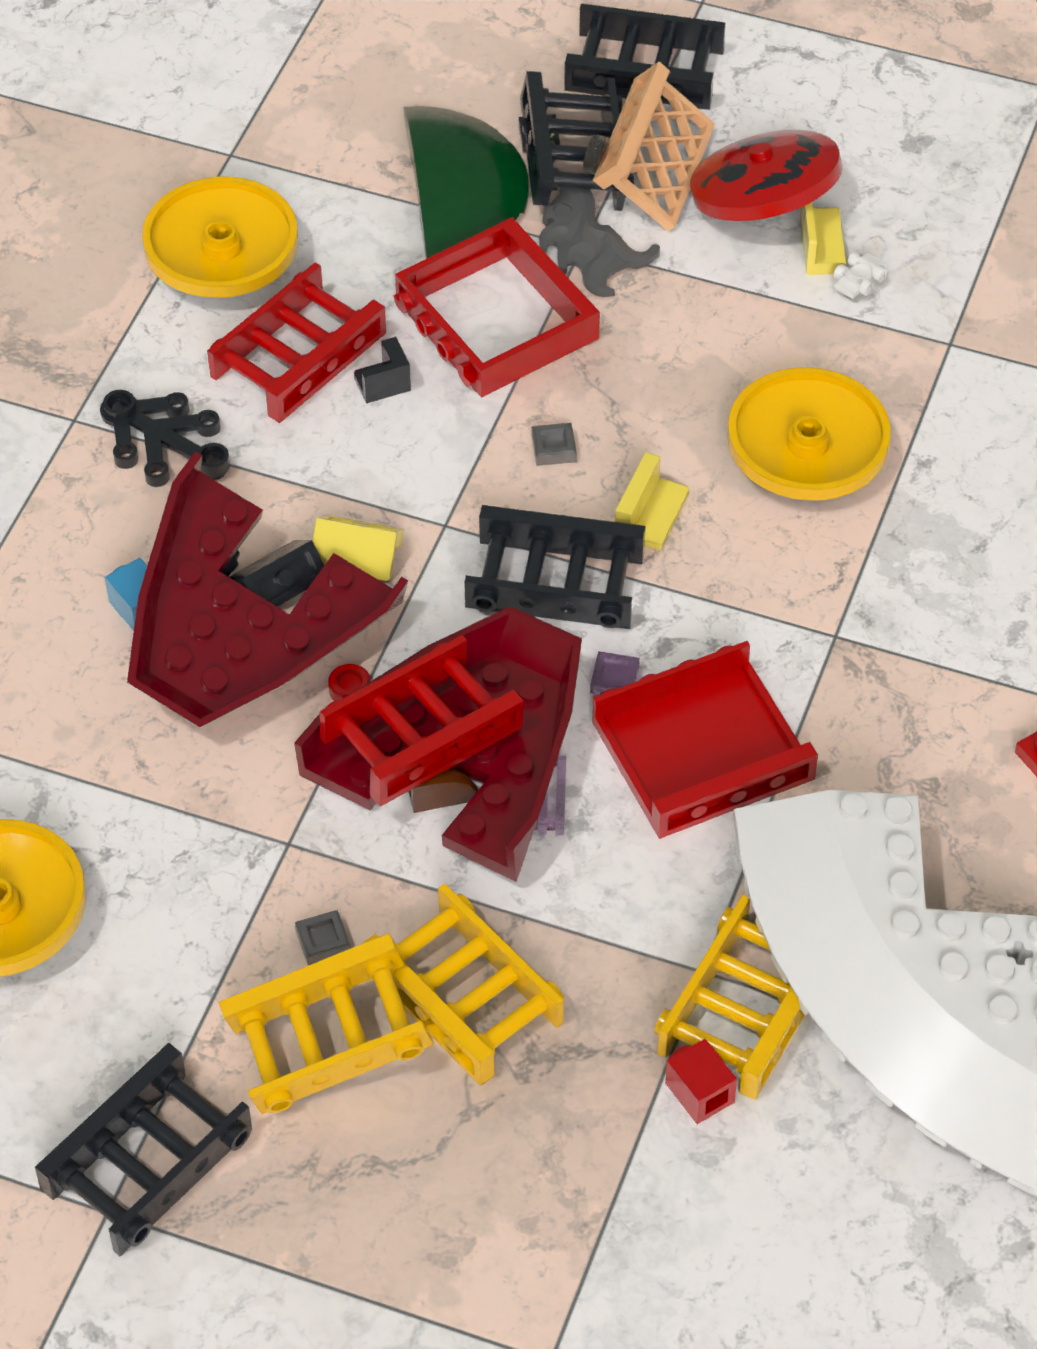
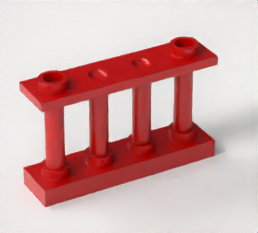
[207,262,386,424]
[320,635,524,807]

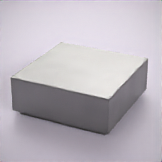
[532,423,577,466]
[295,910,351,966]

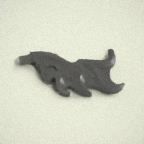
[539,170,660,297]

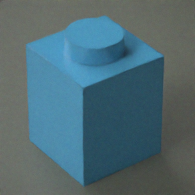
[105,557,147,631]

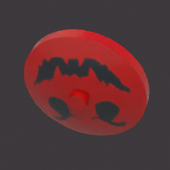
[690,130,843,221]

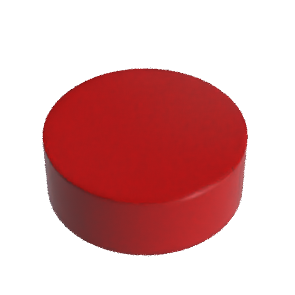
[328,664,371,701]

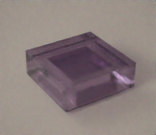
[590,651,640,695]

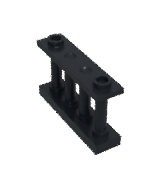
[564,3,726,110]
[520,71,634,211]
[464,505,646,629]
[35,1043,252,1256]

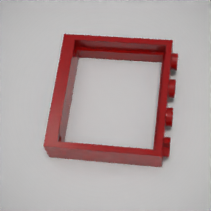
[393,217,600,398]

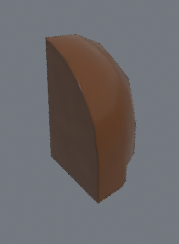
[408,767,478,813]

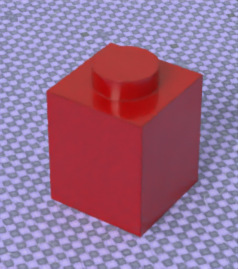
[665,1038,737,1124]

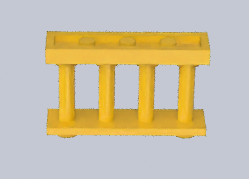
[361,883,564,1086]
[654,894,805,1100]
[218,933,434,1114]

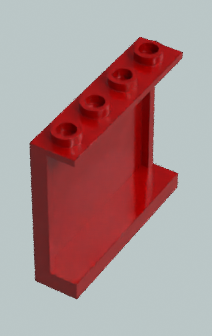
[592,640,818,839]

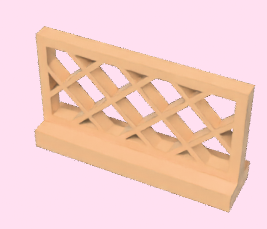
[593,62,715,231]

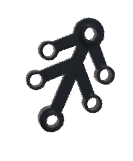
[100,389,230,487]

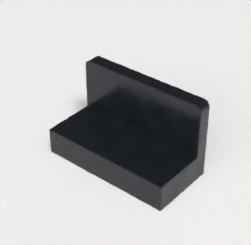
[229,540,324,606]

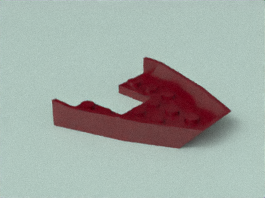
[127,451,408,727]
[294,606,582,882]

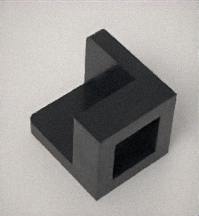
[354,337,411,404]

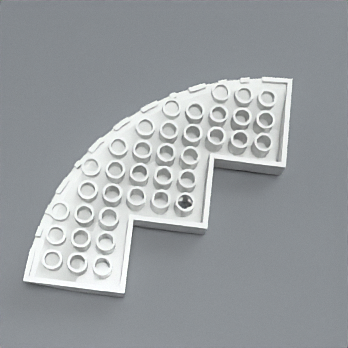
[733,790,1037,1197]

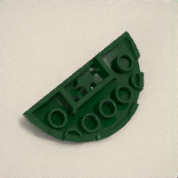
[404,106,529,259]

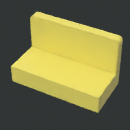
[800,202,846,275]
[615,452,689,550]
[313,515,405,581]

